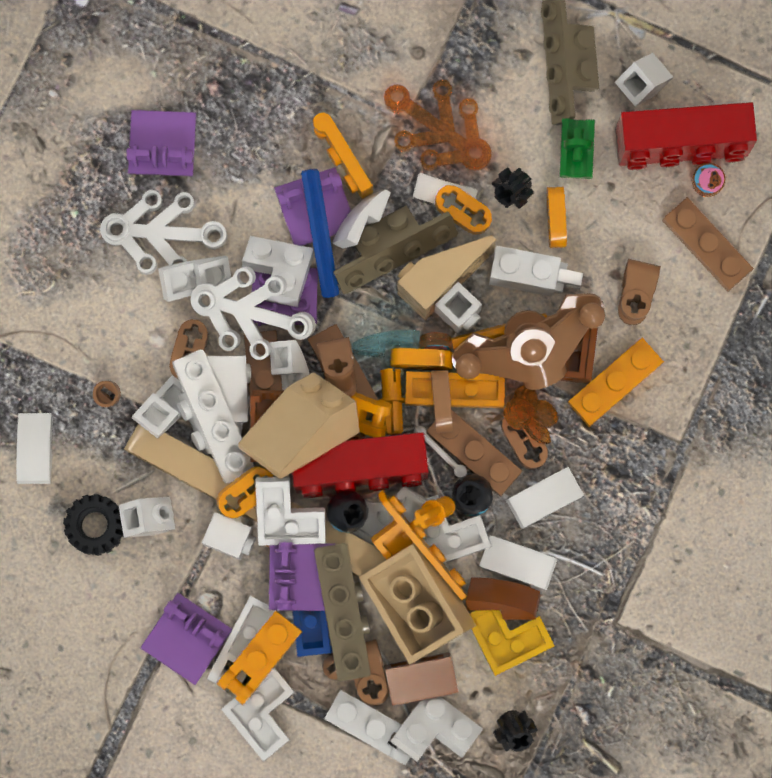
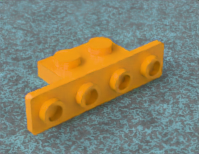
[371,490,467,601]

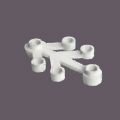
[100,190,227,275]
[190,267,316,360]

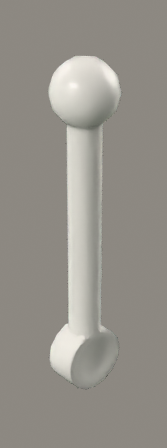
[414,425,467,478]

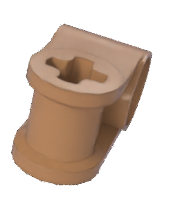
[618,259,661,325]
[316,337,357,397]
[354,639,389,706]

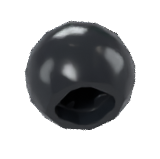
[452,474,493,516]
[326,491,369,533]

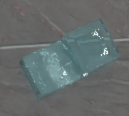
[352,330,420,358]

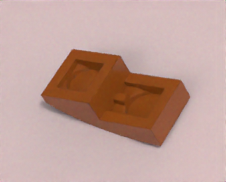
[466,577,541,620]

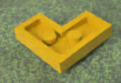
[469,610,555,676]

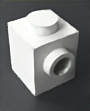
[615,53,673,107]
[434,282,482,334]
[119,497,175,538]
[202,512,256,561]

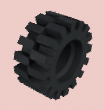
[63,494,124,556]

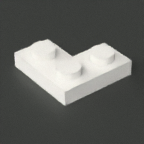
[242,236,314,307]
[256,477,326,546]
[423,495,492,564]
[221,667,295,762]
[390,696,483,761]

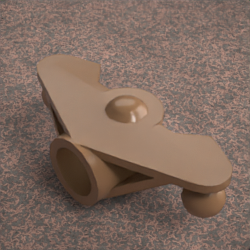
[452,293,605,390]

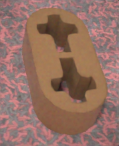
[169,319,209,380]
[431,370,453,434]
[501,410,548,470]

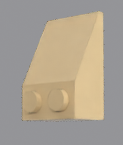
[397,235,496,321]
[238,372,359,479]
[359,544,476,665]

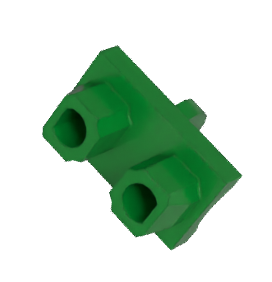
[559,118,595,179]

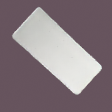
[413,173,477,214]

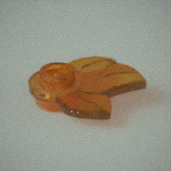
[504,385,559,444]

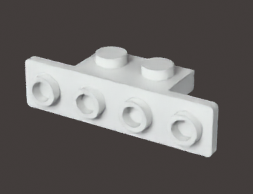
[172,349,254,483]

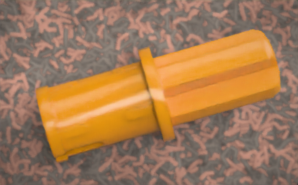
[379,368,405,435]
[412,496,455,529]

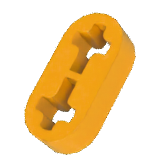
[435,185,492,235]
[546,187,567,248]
[390,348,453,371]
[217,466,274,518]

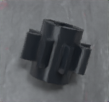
[492,167,534,209]
[493,710,538,752]

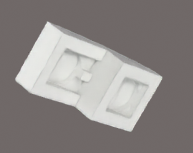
[332,189,391,249]
[158,256,231,302]
[270,340,310,390]
[132,375,184,439]
[16,413,53,484]
[506,467,584,529]
[479,535,558,591]

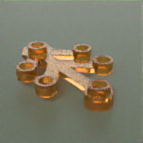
[384,80,492,171]

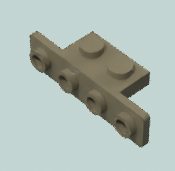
[541,0,599,125]
[333,205,458,294]
[314,543,371,681]

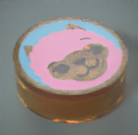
[692,163,726,197]
[419,332,452,351]

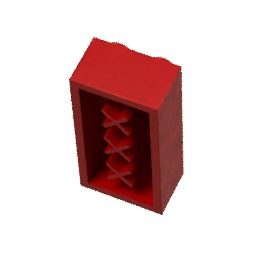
[615,102,757,170]
[293,432,429,498]

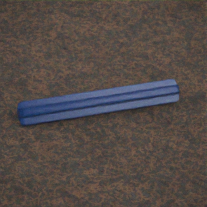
[301,168,339,298]

